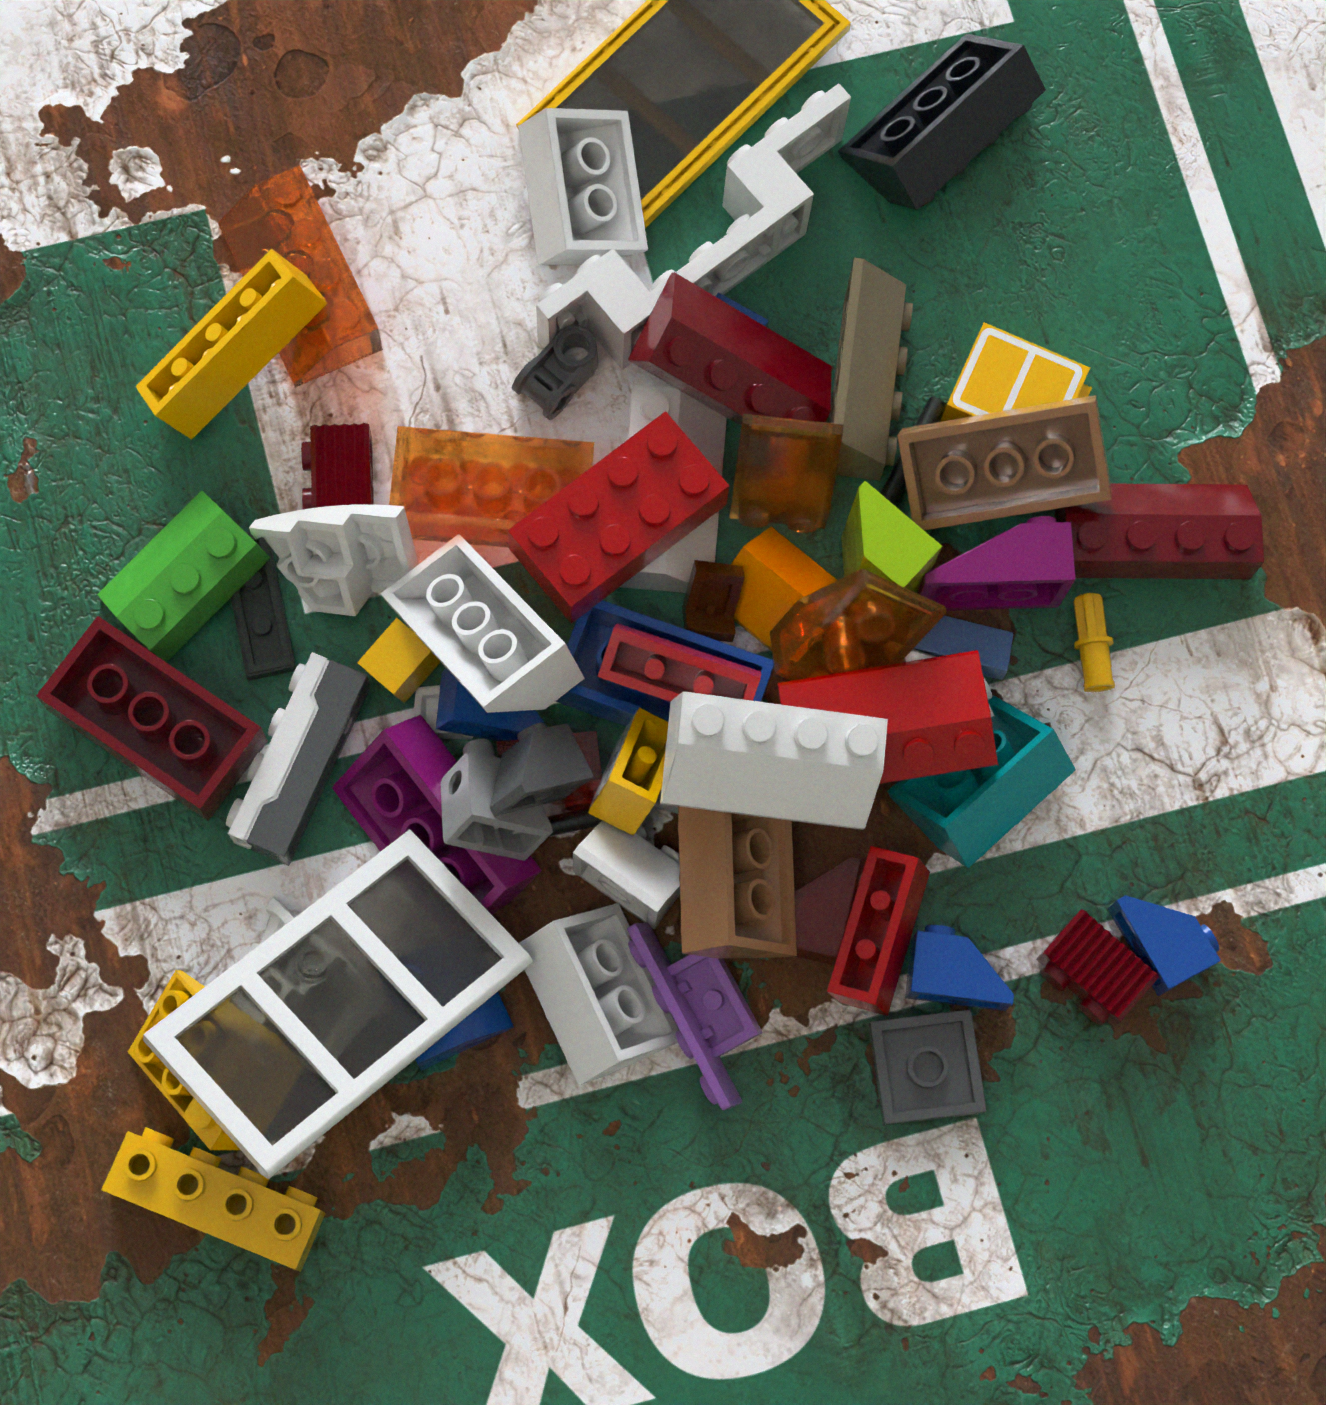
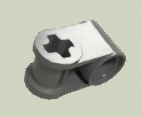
[512,325,598,420]

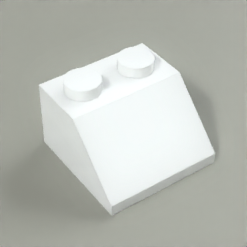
[573,821,680,930]

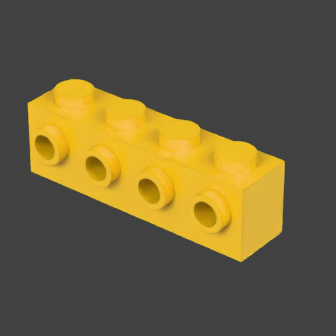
[135,248,327,440]
[101,1127,326,1272]

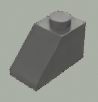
[490,722,594,817]

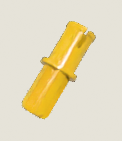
[1073,593,1115,692]

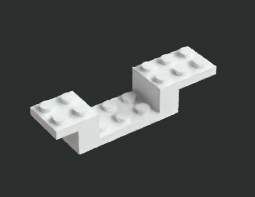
[536,83,851,370]

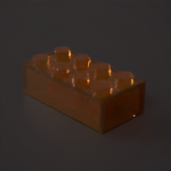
[389,426,595,548]

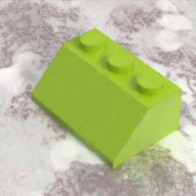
[841,481,942,634]

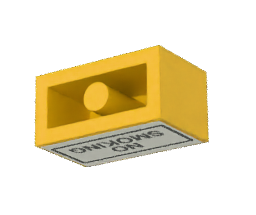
[588,707,668,836]

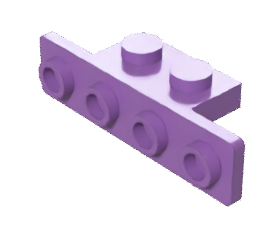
[627,923,763,1111]

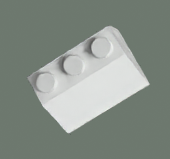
[518,108,648,265]
[519,903,679,1085]

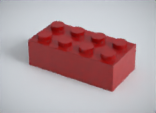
[507,411,729,624]

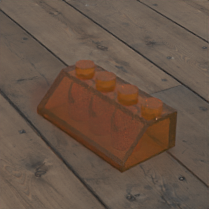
[218,165,383,388]

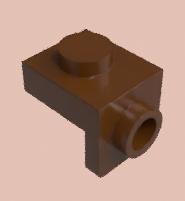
[682,560,745,642]

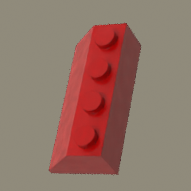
[778,650,998,784]

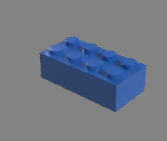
[555,600,775,727]

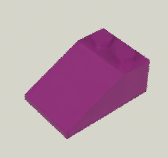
[913,516,1076,612]

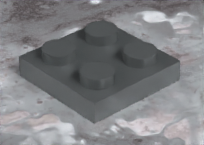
[868,1009,986,1126]

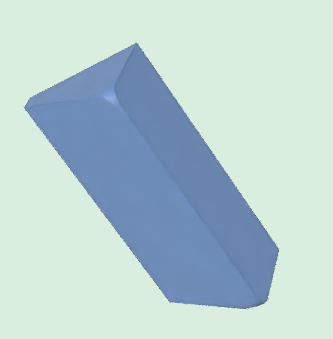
[909,609,1013,680]

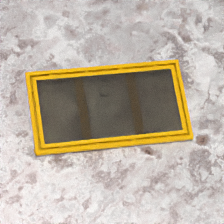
[516,0,851,228]

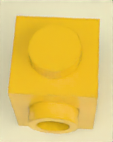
[357,617,440,703]

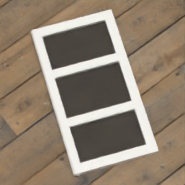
[143,829,533,1179]

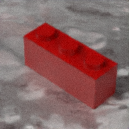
[597,623,761,702]
[827,846,930,1016]

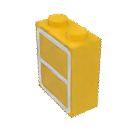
[941,322,1092,422]

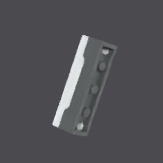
[226,652,371,866]

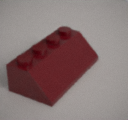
[628,272,832,454]
[1055,483,1264,580]

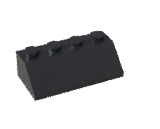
[838,34,1046,210]

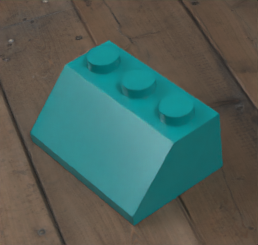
[887,695,1076,868]

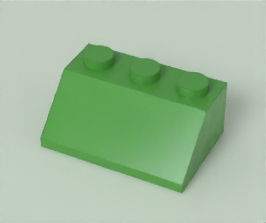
[97,490,271,663]

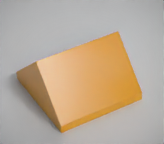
[731,526,846,660]

